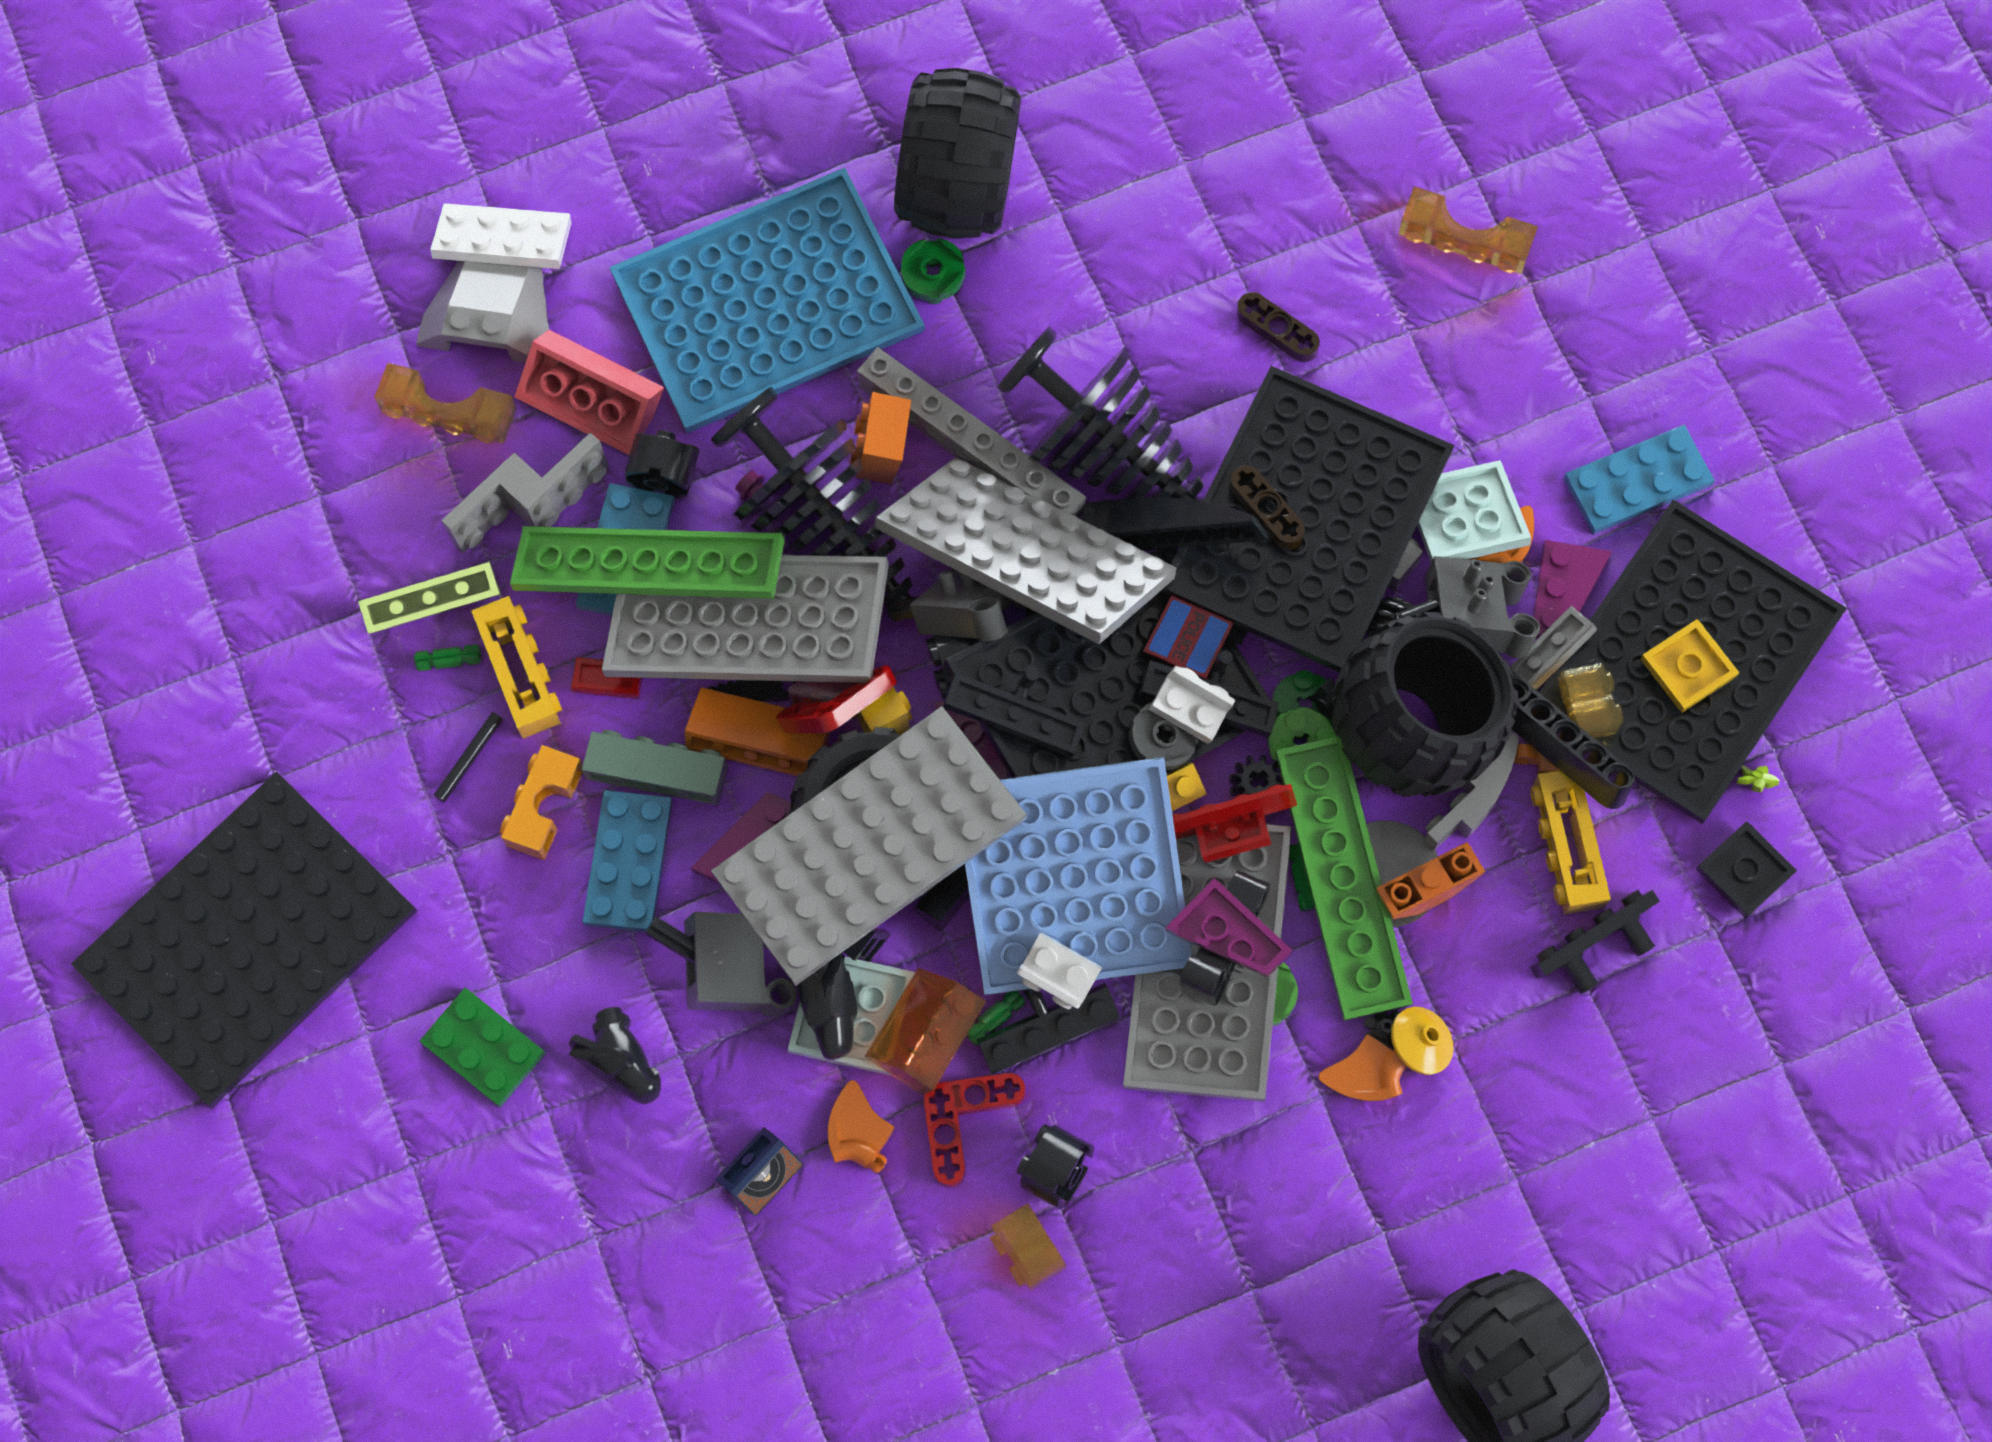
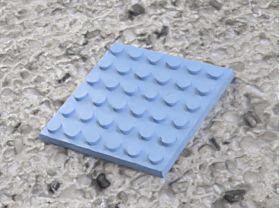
[965,757,1192,995]

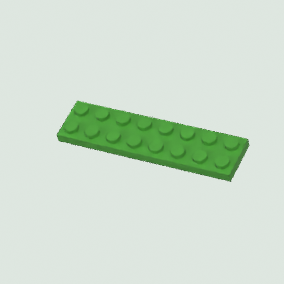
[510,526,785,599]
[1275,736,1413,1021]

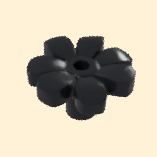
[1363,1011,1399,1049]

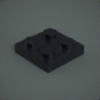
[1696,821,1797,919]

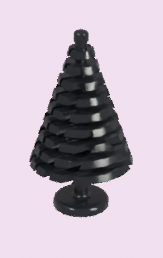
[997,326,1204,501]
[711,387,913,619]

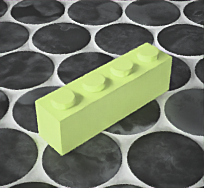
[358,562,501,634]

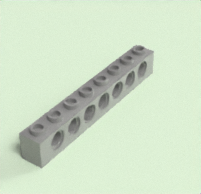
[857,347,1086,519]

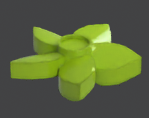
[1737,765,1780,793]

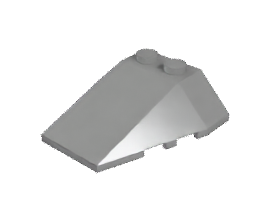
[416,261,549,363]

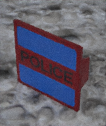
[1143,595,1234,680]

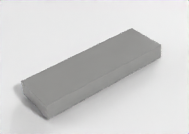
[1510,606,1597,690]

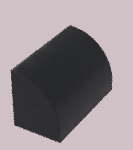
[914,864,970,932]

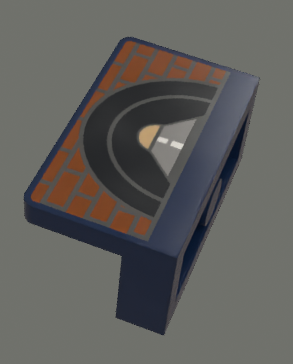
[715,1127,803,1216]

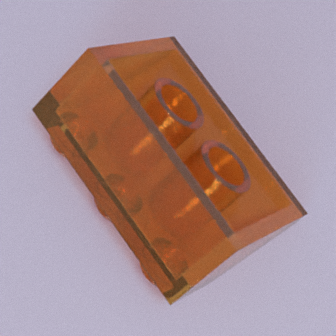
[864,968,986,1095]

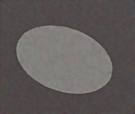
[1366,820,1438,927]

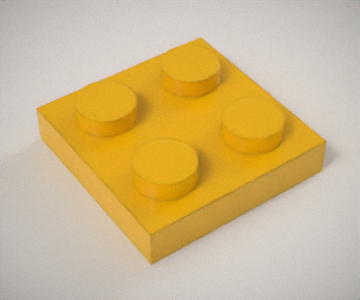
[1640,619,1739,713]

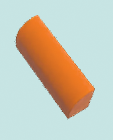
[685,687,830,776]

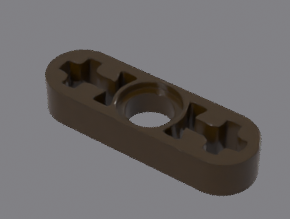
[1237,292,1320,362]
[1230,465,1305,549]

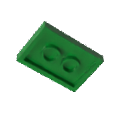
[419,987,546,1108]

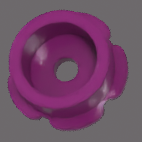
[735,471,764,500]

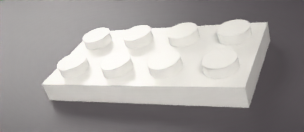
[430,203,571,269]

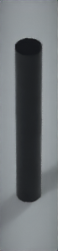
[434,712,503,803]

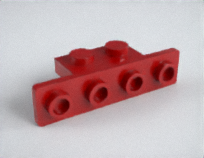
[1172,784,1297,863]

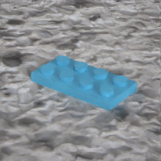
[1563,424,1715,535]
[576,483,675,616]
[583,790,673,932]

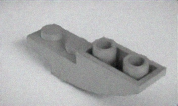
[1424,732,1519,852]

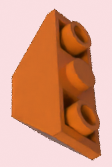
[1376,842,1485,919]

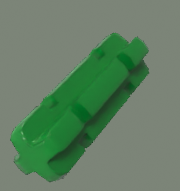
[414,644,482,671]
[1289,844,1314,911]
[964,991,1026,1045]

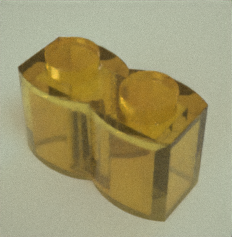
[1558,663,1623,738]
[989,1203,1067,1291]

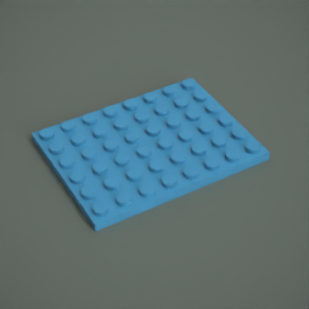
[609,167,925,433]

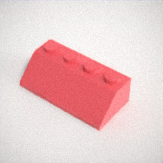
[514,330,664,455]

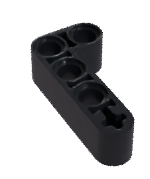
[1179,870,1271,1006]

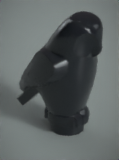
[790,953,857,1060]
[568,1007,661,1104]

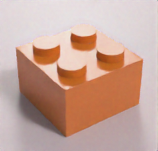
[849,392,911,484]

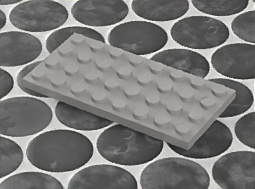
[875,457,1176,644]
[602,555,889,683]
[711,706,1027,986]
[1123,824,1292,1102]

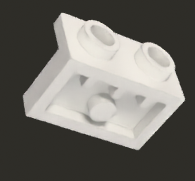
[1149,666,1235,744]
[1017,932,1102,1009]

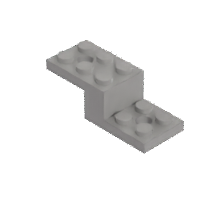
[441,433,609,553]

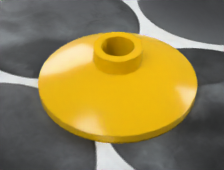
[1391,1007,1453,1075]

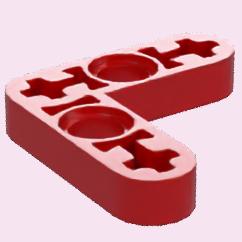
[776,665,897,733]
[924,1073,1025,1187]

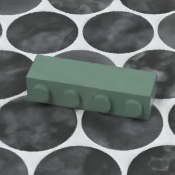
[582,730,728,806]

